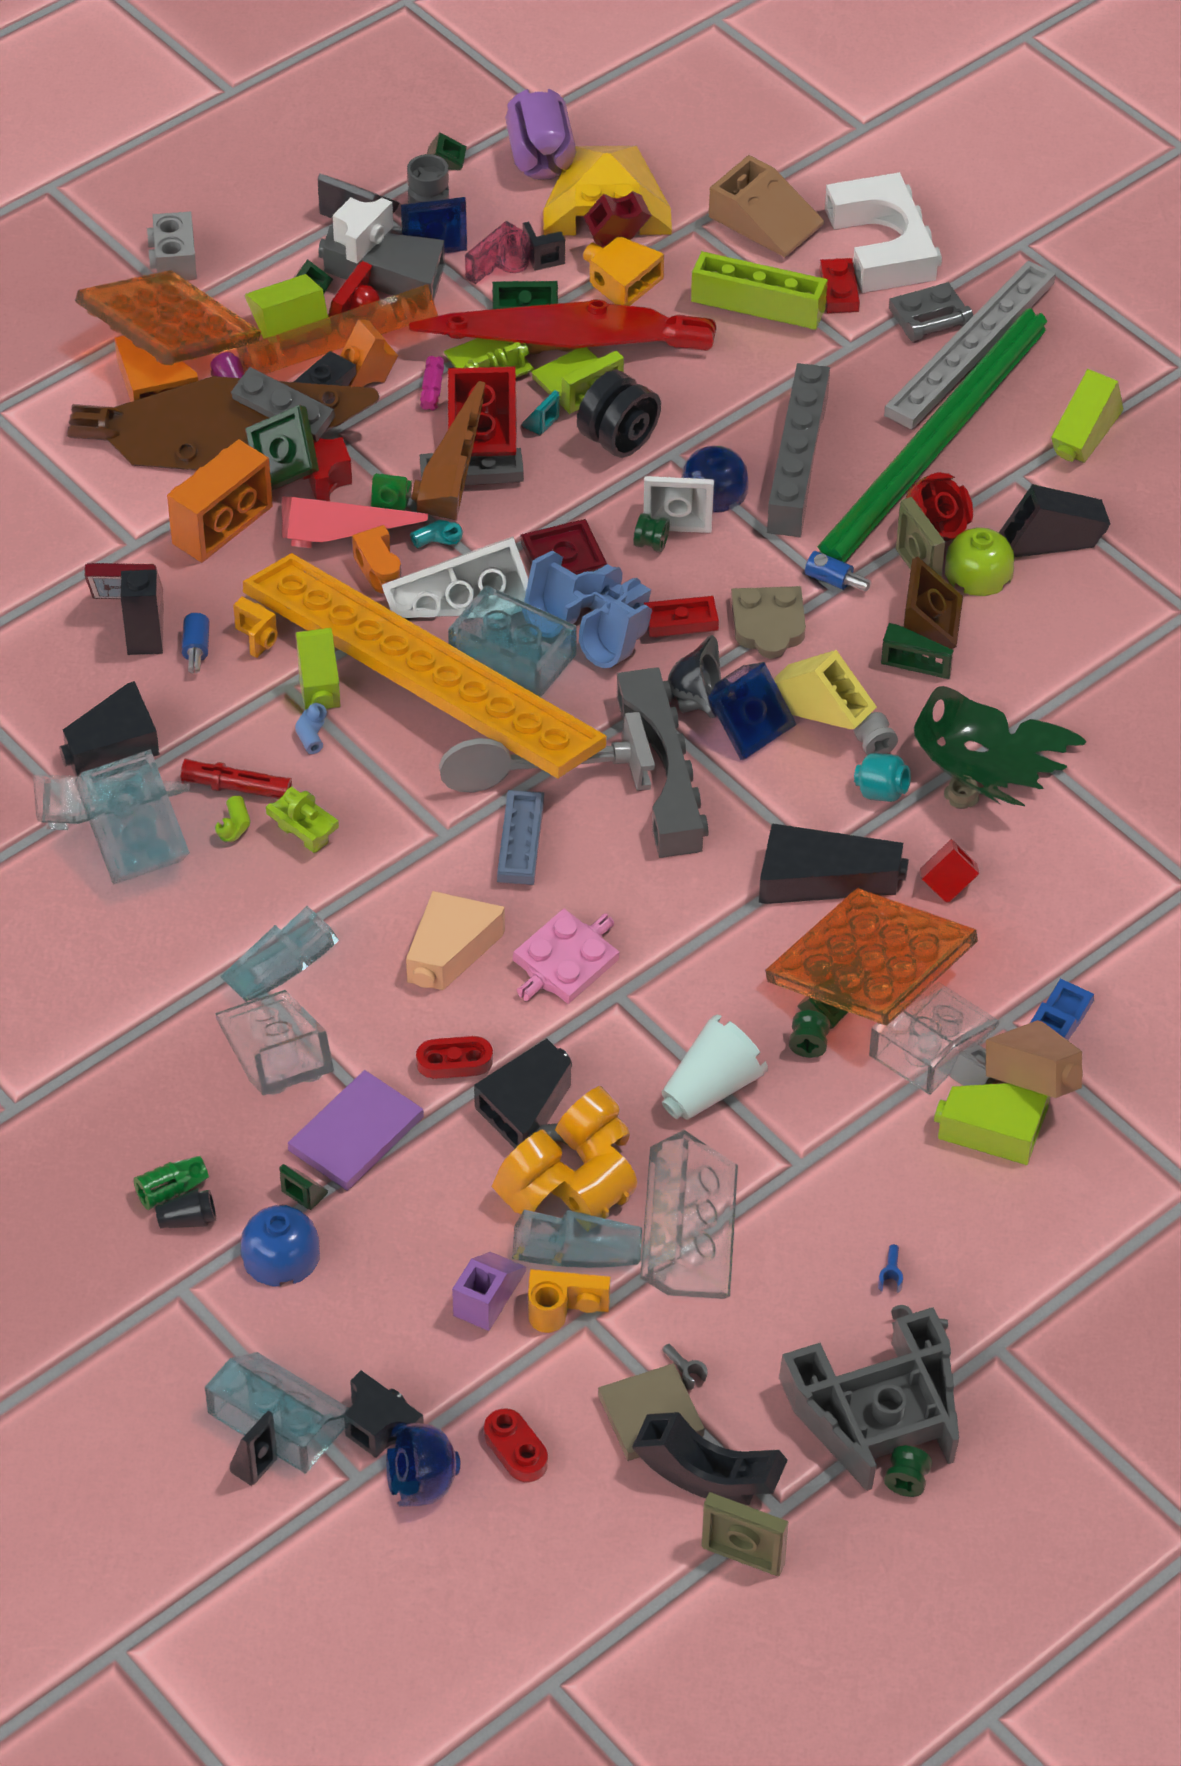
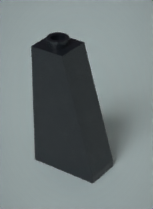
[759,823,909,904]

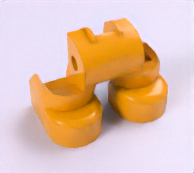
[491,1086,637,1228]

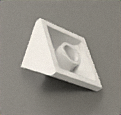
[643,476,714,533]

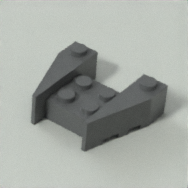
[779,1307,959,1491]

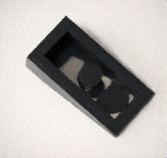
[229,1410,278,1486]

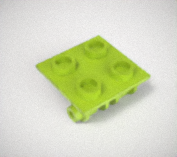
[444,338,534,378]

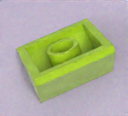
[245,274,331,354]

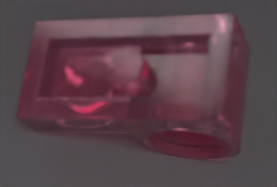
[465,221,529,284]

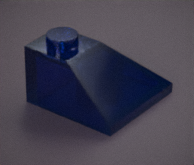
[401,197,467,253]
[708,662,797,760]

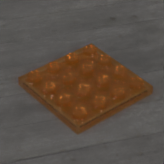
[75,270,261,365]
[765,888,978,1026]

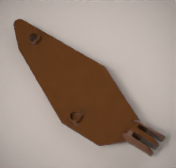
[67,376,380,470]

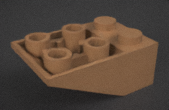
[709,155,824,258]

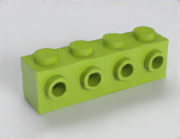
[691,251,827,330]

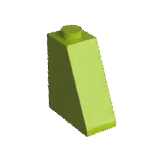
[1051,369,1124,463]
[934,1083,1051,1165]

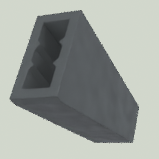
[318,226,445,308]

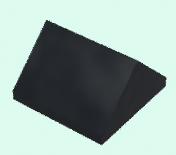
[318,173,400,219]

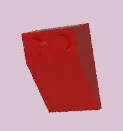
[448,367,517,456]

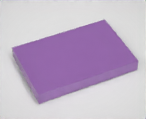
[288,1070,424,1191]

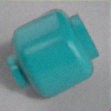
[854,753,911,802]

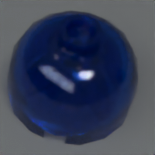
[681,446,749,512]
[386,1423,461,1506]

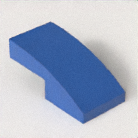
[1030,978,1094,1040]

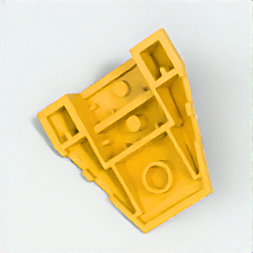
[543,146,672,235]

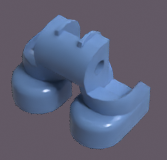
[524,551,652,668]

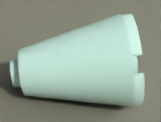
[662,1014,768,1120]

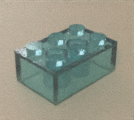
[448,585,577,697]
[75,750,190,885]

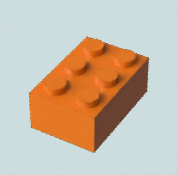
[167,439,273,563]

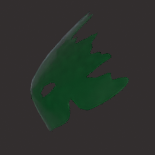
[914,686,1086,806]

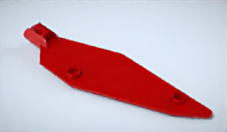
[409,299,717,350]

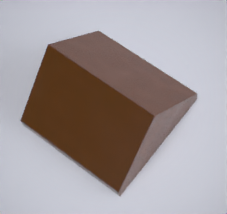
[904,556,963,649]

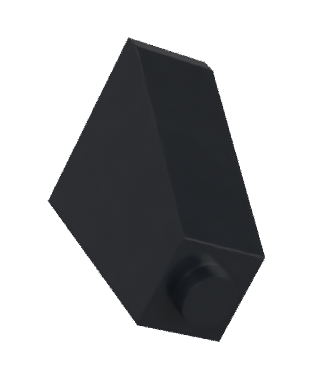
[999,484,1111,558]
[120,569,164,655]
[59,681,160,779]
[474,1038,572,1148]

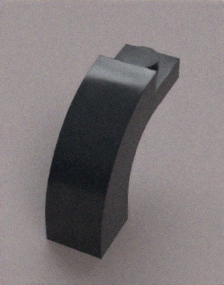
[632,1412,788,1505]

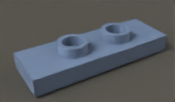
[497,790,544,885]

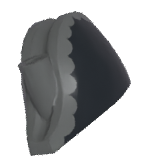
[668,635,721,718]

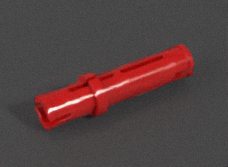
[180,758,292,799]

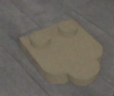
[731,586,806,658]

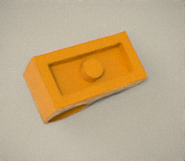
[528,1269,611,1333]

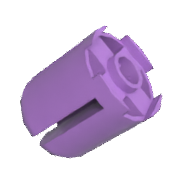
[505,89,576,180]

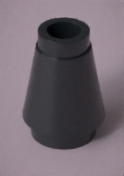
[155,1188,216,1229]

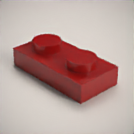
[820,258,860,313]
[644,596,719,637]

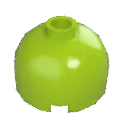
[945,527,1014,596]

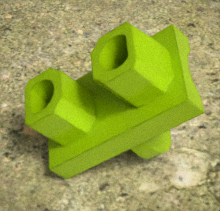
[266,786,339,853]

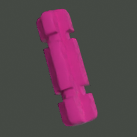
[420,355,444,411]

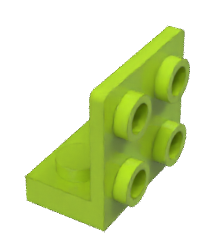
[532,347,624,414]

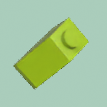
[296,628,341,710]

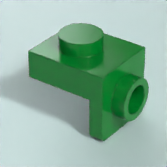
[371,473,412,511]

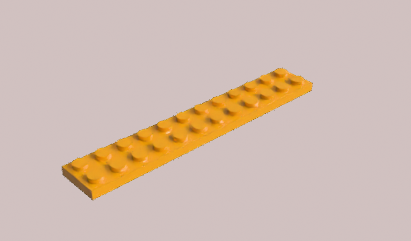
[243,553,607,779]

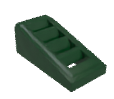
[881,623,954,679]

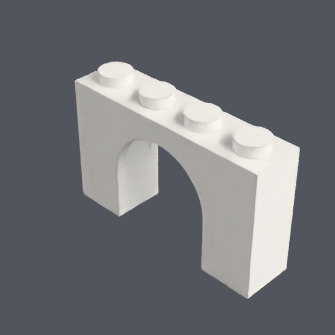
[825,172,942,293]

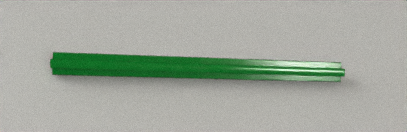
[817,308,1047,562]

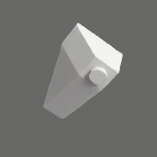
[382,536,529,618]

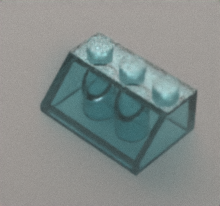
[205,1352,349,1474]

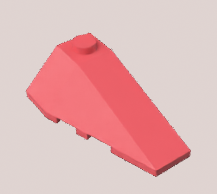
[282,496,428,548]

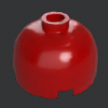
[906,472,974,542]

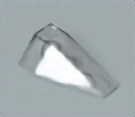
[33,774,190,830]

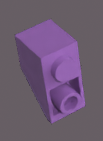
[452,1252,526,1331]

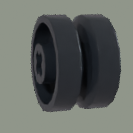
[577,369,661,458]

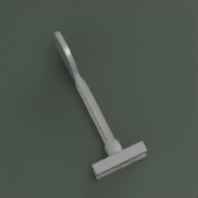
[439,712,655,792]

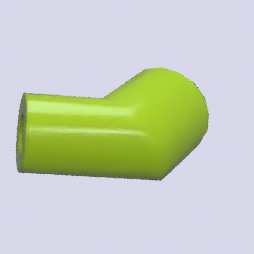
[215,796,251,842]

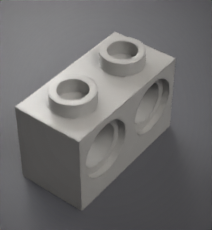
[147,212,197,282]

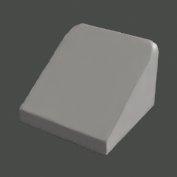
[950,1045,996,1086]

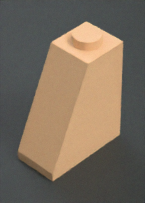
[406,891,505,990]

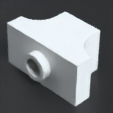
[332,197,393,264]

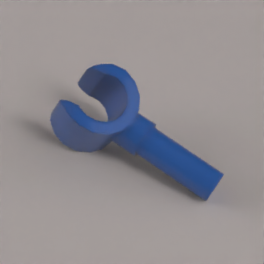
[878,1244,903,1293]

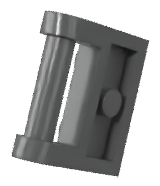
[889,282,973,342]

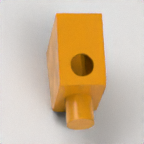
[583,237,664,306]

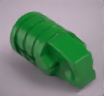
[133,1156,209,1210]

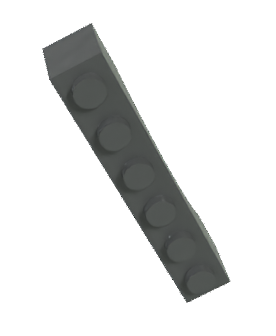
[767,363,830,537]
[617,667,709,858]

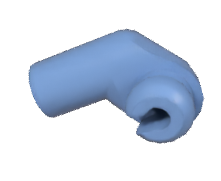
[295,703,327,754]

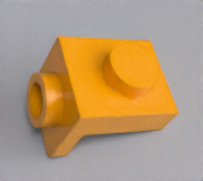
[233,596,278,658]

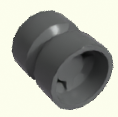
[407,154,449,216]

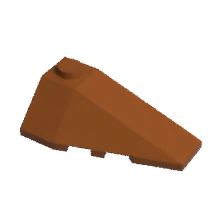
[411,381,485,521]

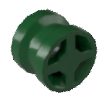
[633,513,670,552]
[789,1010,830,1058]
[884,1445,932,1497]

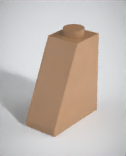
[986,1020,1083,1098]

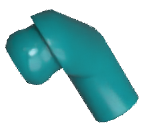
[410,520,463,548]

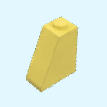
[766,650,877,729]

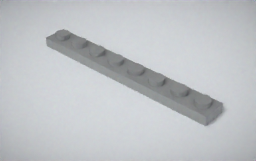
[884,261,1056,430]

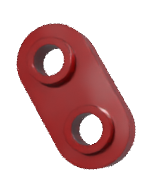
[416,1036,493,1079]
[484,1408,548,1482]

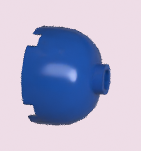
[240,1205,320,1286]

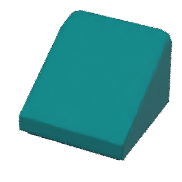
[521,390,559,435]

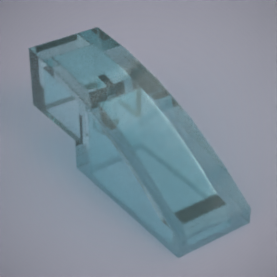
[220,906,339,1002]
[512,1209,642,1268]

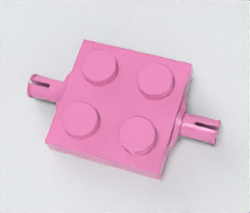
[513,908,620,1004]

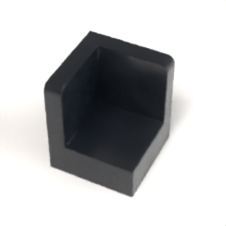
[522,222,565,271]

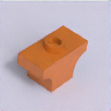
[340,319,398,387]

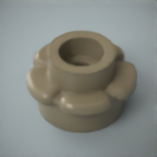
[944,775,980,809]

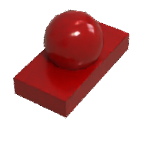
[328,260,380,327]

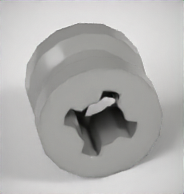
[854,712,898,755]

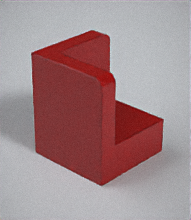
[920,839,979,903]

